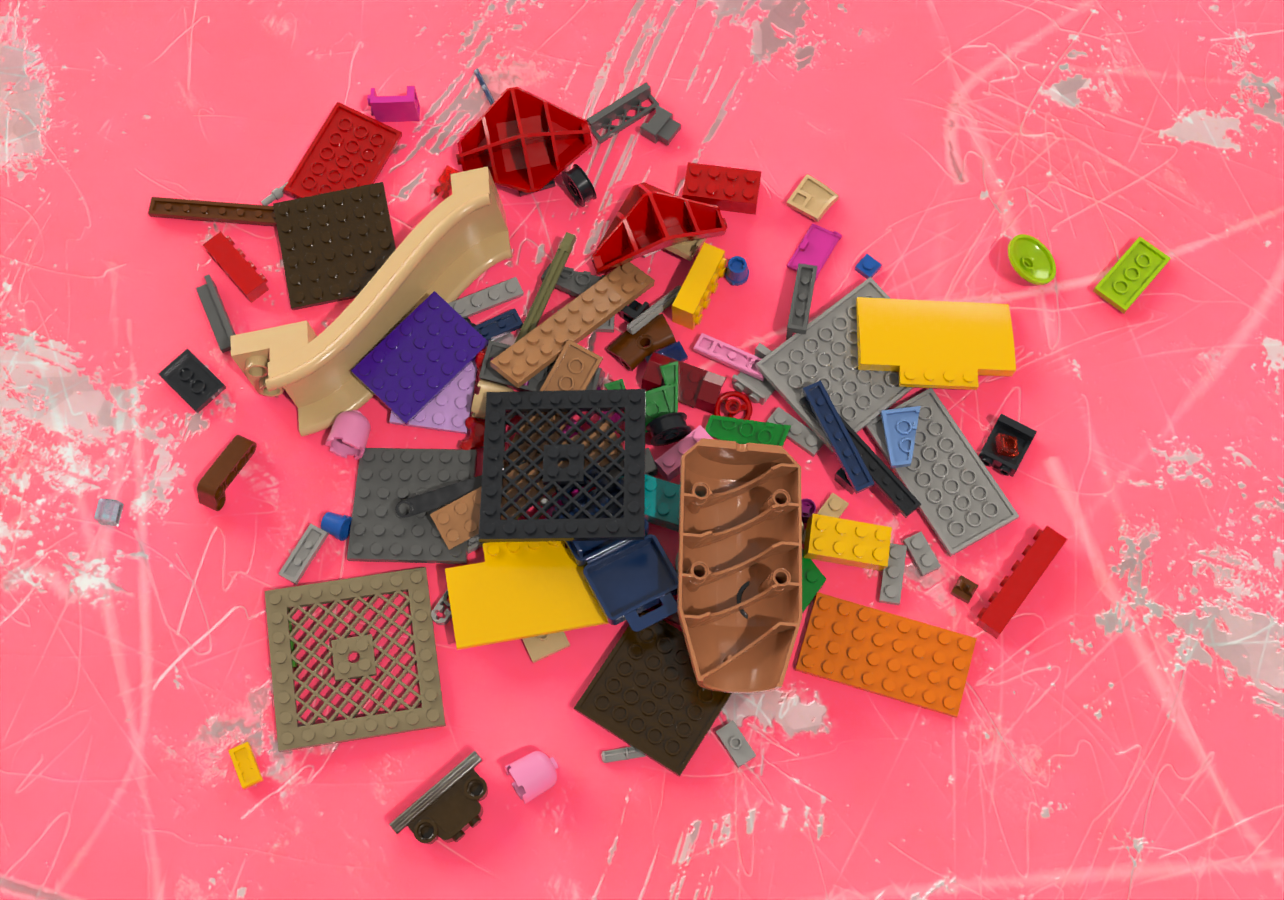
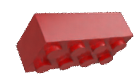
[682,162,762,215]

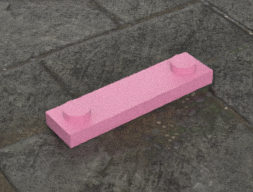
[693,333,765,381]

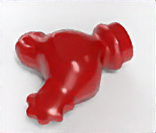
[459,416,485,450]

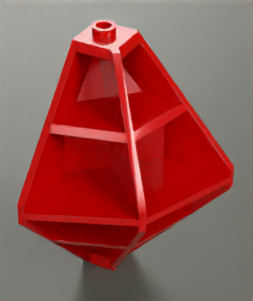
[456,87,592,193]
[591,182,728,276]

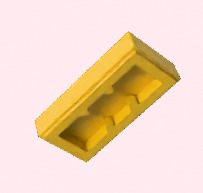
[228,742,264,789]

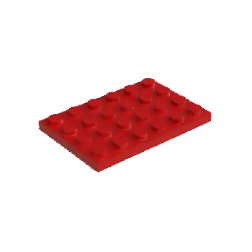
[284,102,402,198]

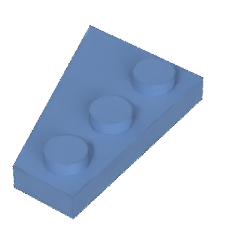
[881,406,921,468]

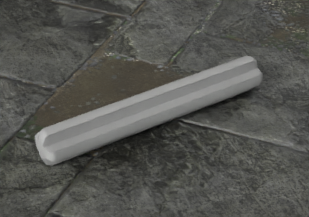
[626,285,681,334]

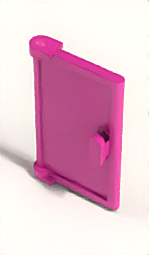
[787,223,842,281]

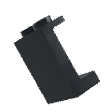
[979,414,1037,477]

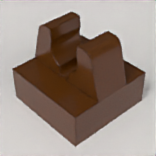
[950,575,979,604]

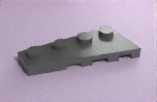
[541,263,605,297]

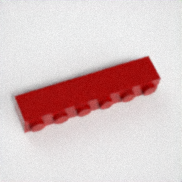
[976,526,1067,639]

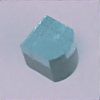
[94,498,124,526]

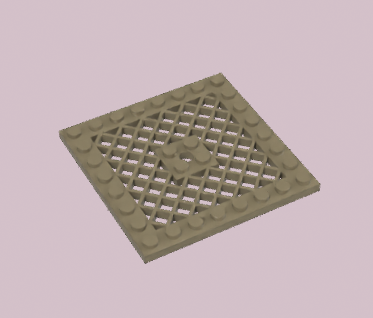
[265,567,446,752]

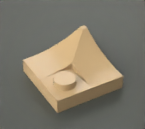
[786,174,839,222]

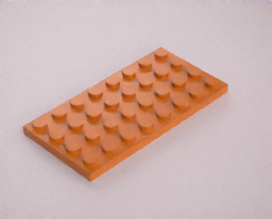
[795,592,977,718]

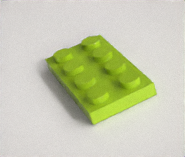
[1093,236,1171,313]

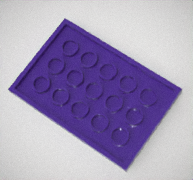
[351,291,489,425]

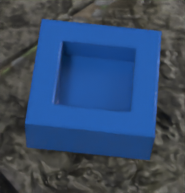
[855,254,882,279]

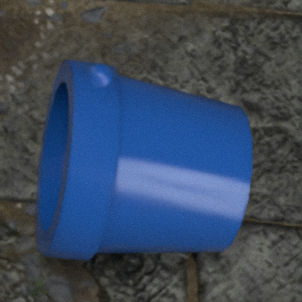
[725,256,749,286]
[321,512,352,541]

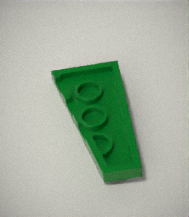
[705,415,791,447]

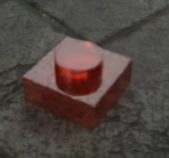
[995,433,1019,458]

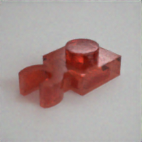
[434,165,459,200]

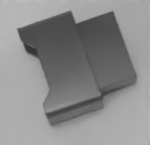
[640,105,681,145]

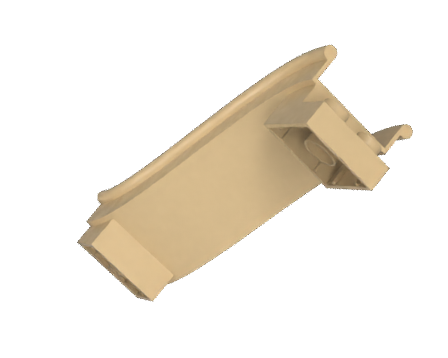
[230,166,513,437]

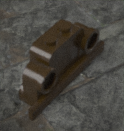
[389,751,488,844]

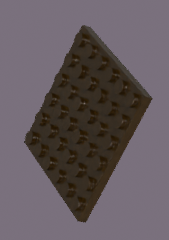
[273,182,396,310]
[574,610,732,777]

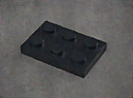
[159,349,226,414]

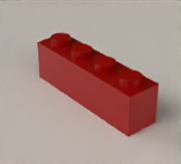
[203,231,269,303]

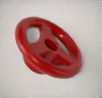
[714,391,753,420]

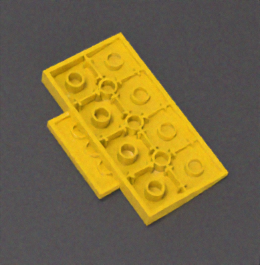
[856,297,1016,390]
[445,541,609,650]

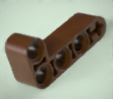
[197,435,257,511]

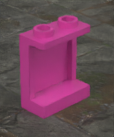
[367,86,420,122]

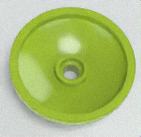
[1008,234,1056,285]

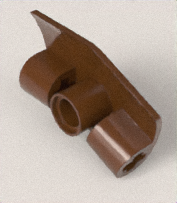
[607,314,676,372]

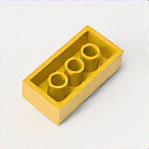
[672,242,727,330]
[803,514,892,571]

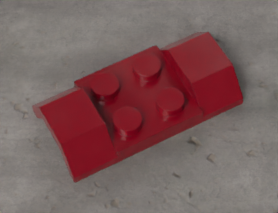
[641,352,727,414]

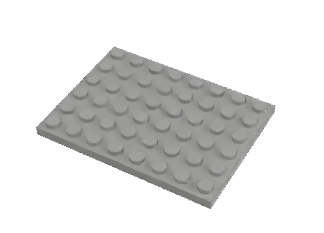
[755,277,915,453]

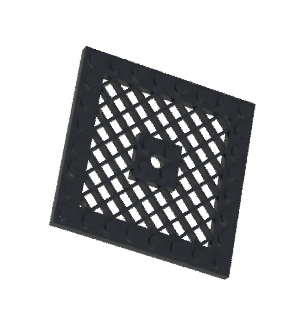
[479,389,646,542]

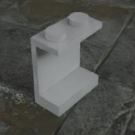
[732,343,776,405]

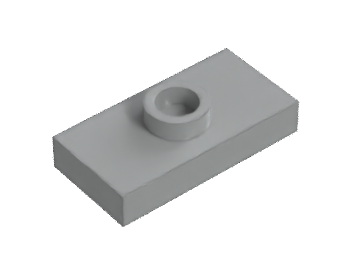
[716,720,756,768]

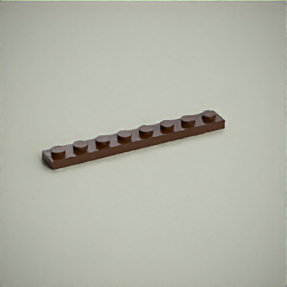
[148,197,277,226]

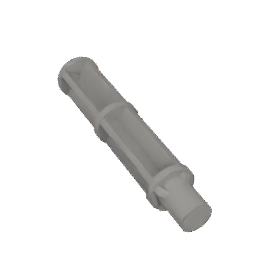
[601,747,646,763]

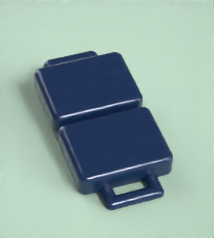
[552,468,678,632]

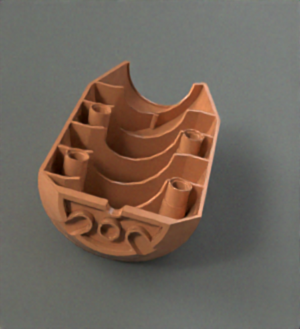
[677,438,802,693]

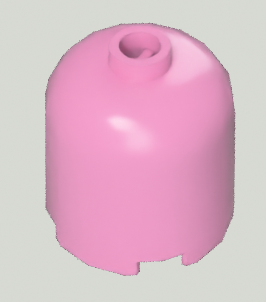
[325,410,371,459]
[505,751,559,804]

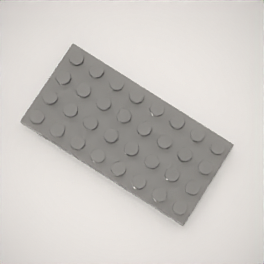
[865,388,1019,557]

